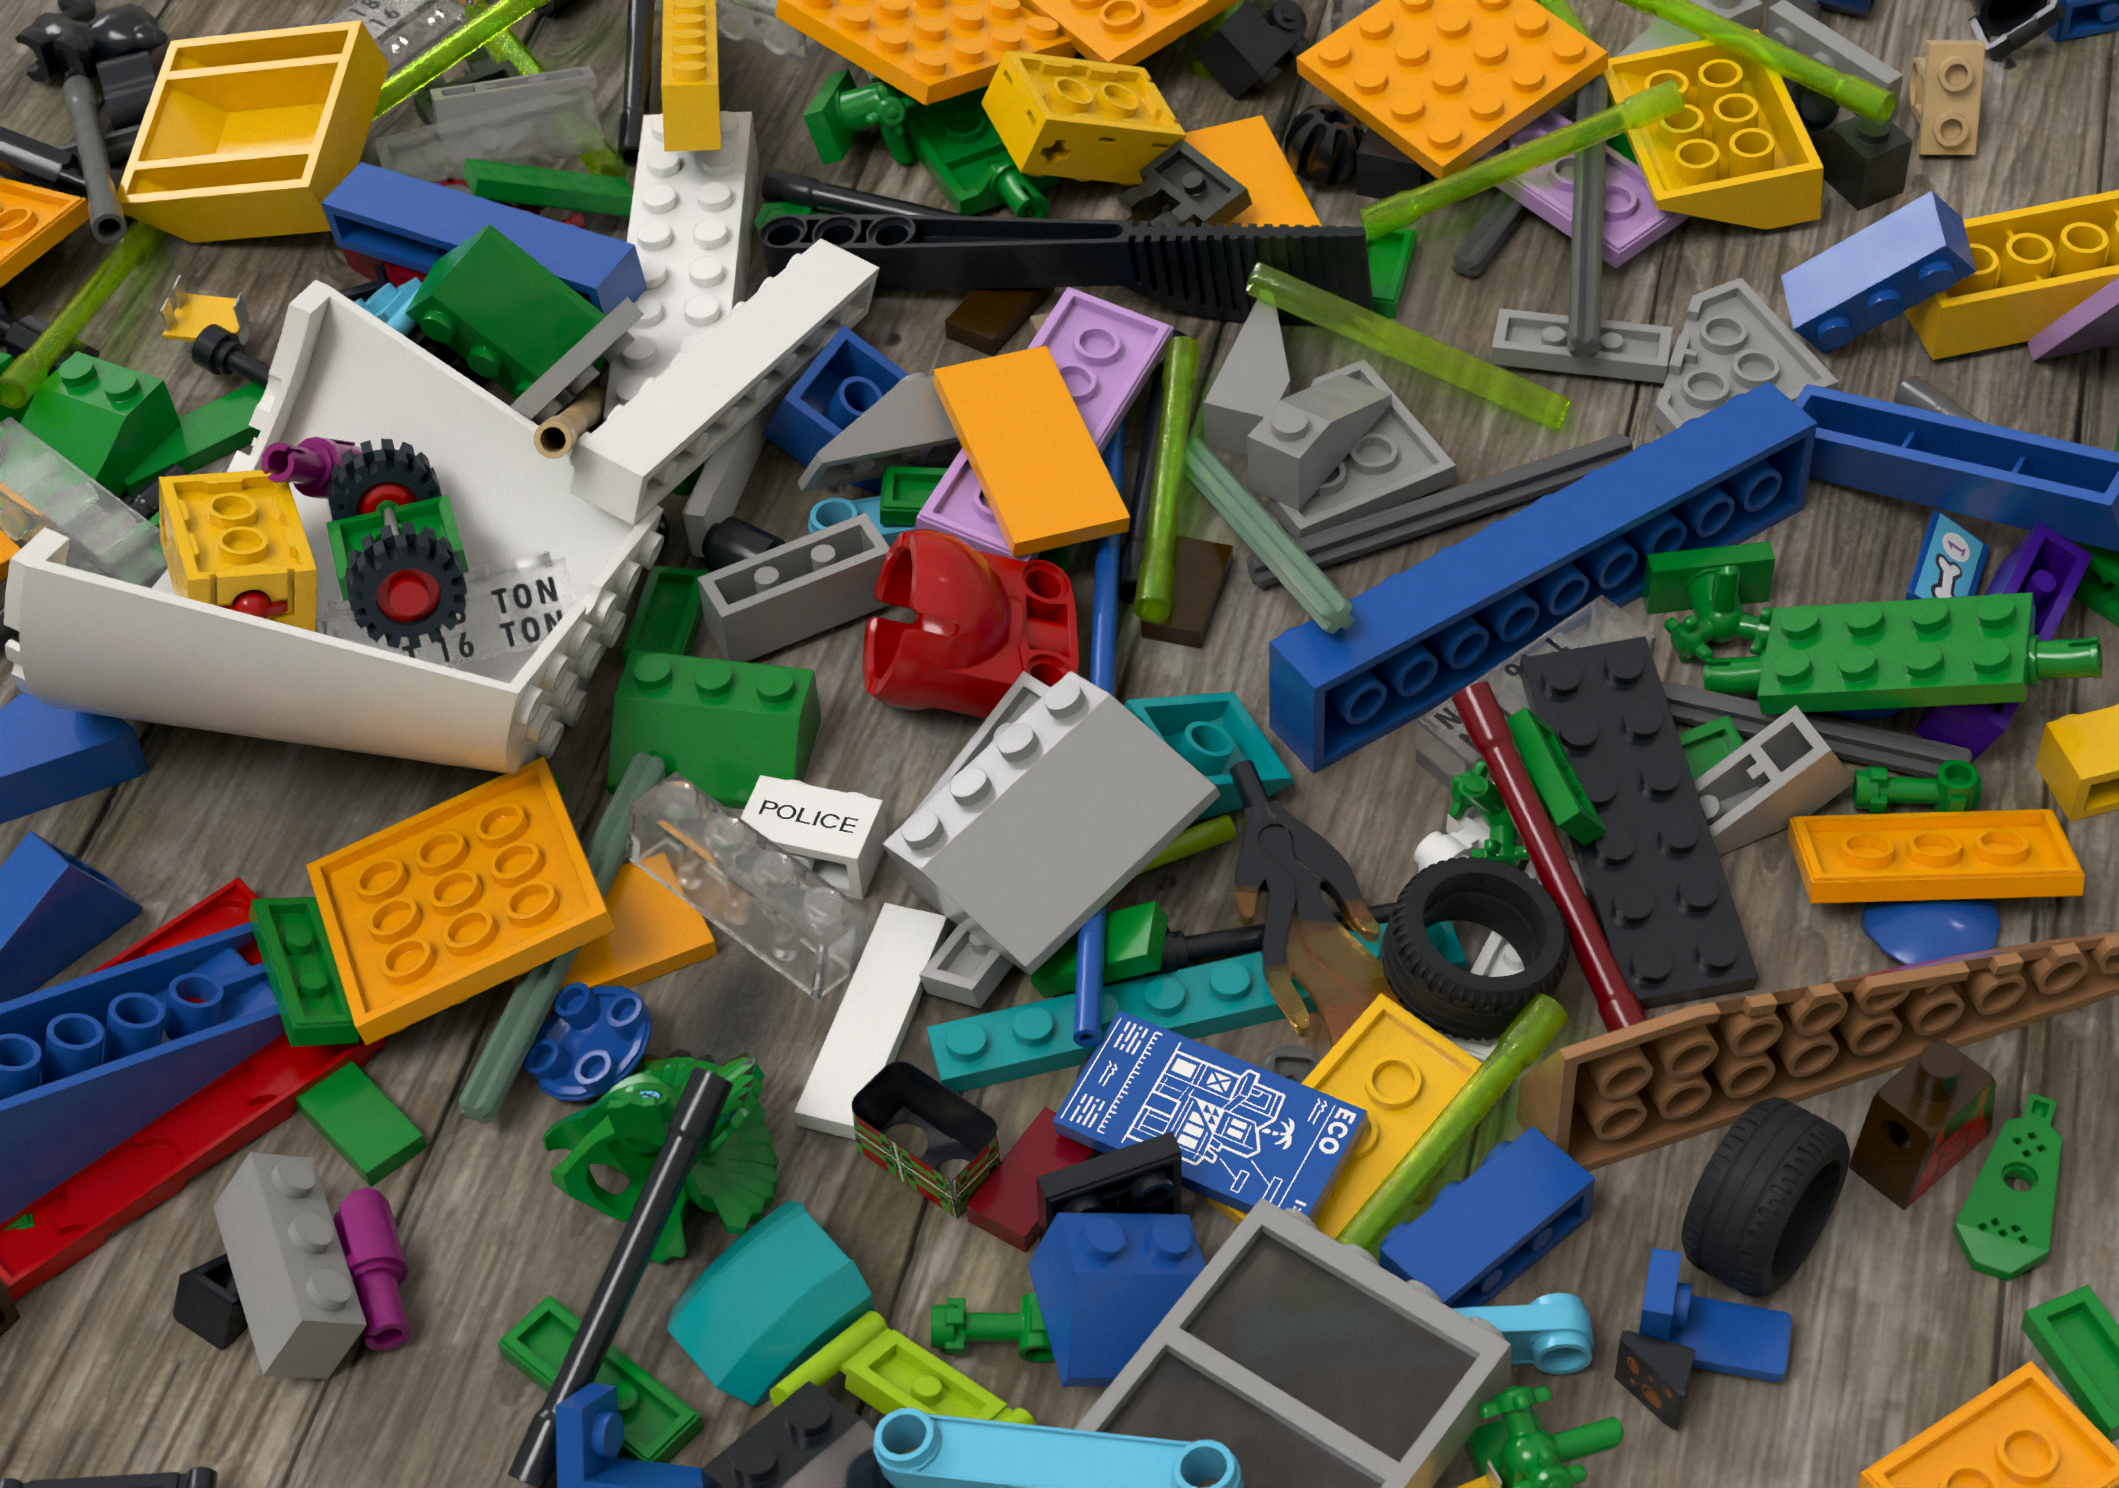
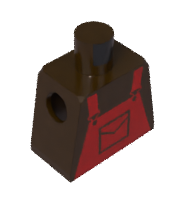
[1849,1040,1996,1211]

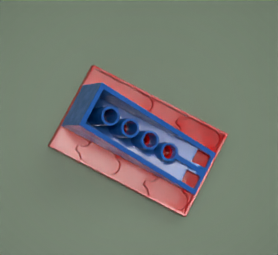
[0,877,386,1301]

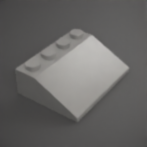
[882,671,1221,975]

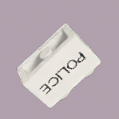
[734,775,888,900]

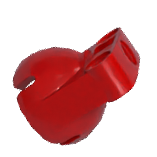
[862,529,1079,719]

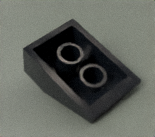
[701,1381,896,1488]

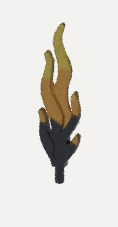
[1229,760,1429,1205]

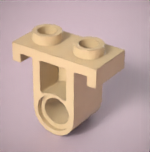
[1909,40,1985,155]

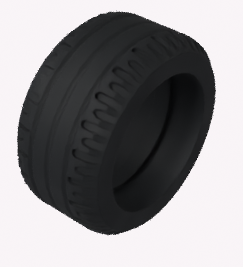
[1381,856,1570,1041]
[1681,1097,1850,1298]

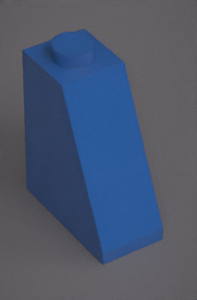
[0,692,149,824]
[0,831,143,1003]

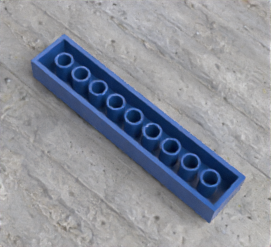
[1269,381,1817,774]

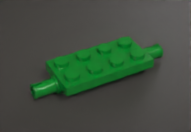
[871,77,1060,218]
[1703,592,2103,714]

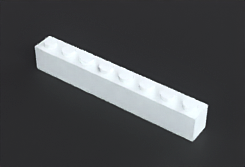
[570,238,879,525]

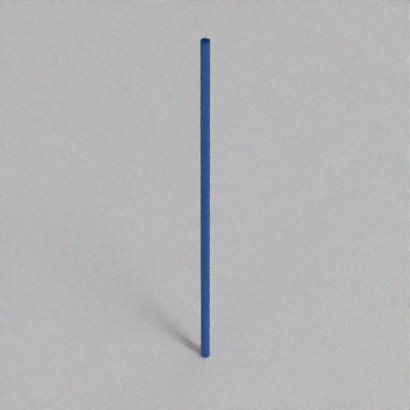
[1073,417,1125,1048]

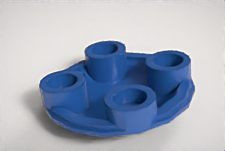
[1861,898,2000,965]
[523,982,652,1101]

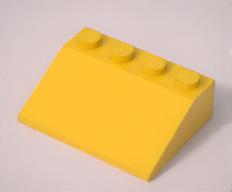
[1600,29,1824,230]

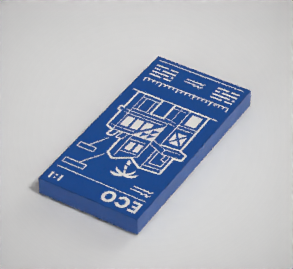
[1052,1010,1369,1222]

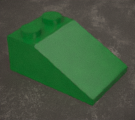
[0,351,181,540]

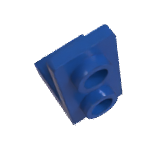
[1639,1248,1792,1382]
[555,1383,703,1488]

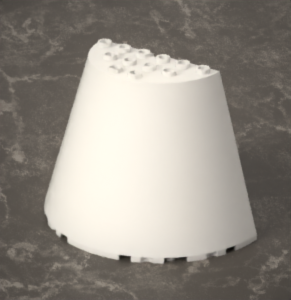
[4,280,664,774]

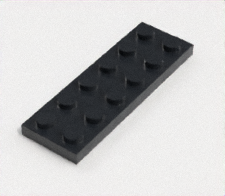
[1518,636,1759,1010]

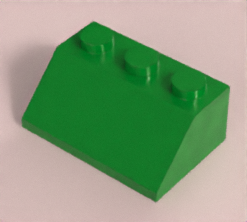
[405,224,606,401]
[606,650,821,809]

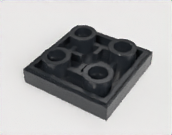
[1036,1132,1182,1242]

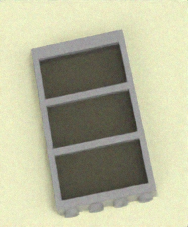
[1074,1197,1511,1488]

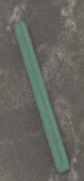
[1174,437,1355,634]
[459,752,666,1124]

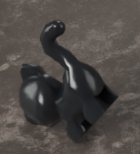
[15,0,168,82]

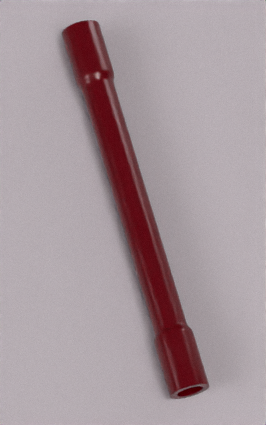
[1452,681,1647,1033]

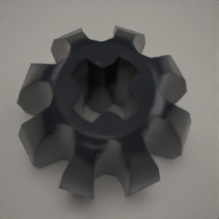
[1284,104,1365,186]

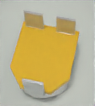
[160,275,250,348]

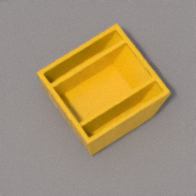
[117,20,389,243]

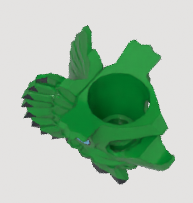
[542,1049,780,1264]

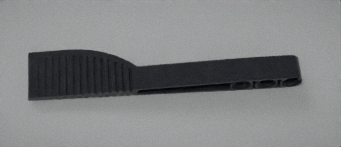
[758,214,1375,325]

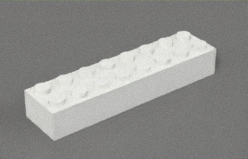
[603,111,759,466]

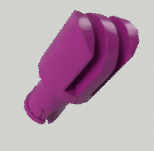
[261,437,362,500]
[333,1187,412,1351]

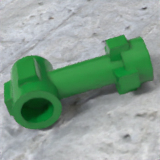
[1853,759,1982,813]
[931,1292,1055,1363]

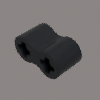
[96,50,157,131]

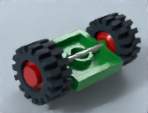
[326,439,469,649]

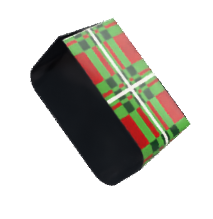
[852,1061,1002,1219]

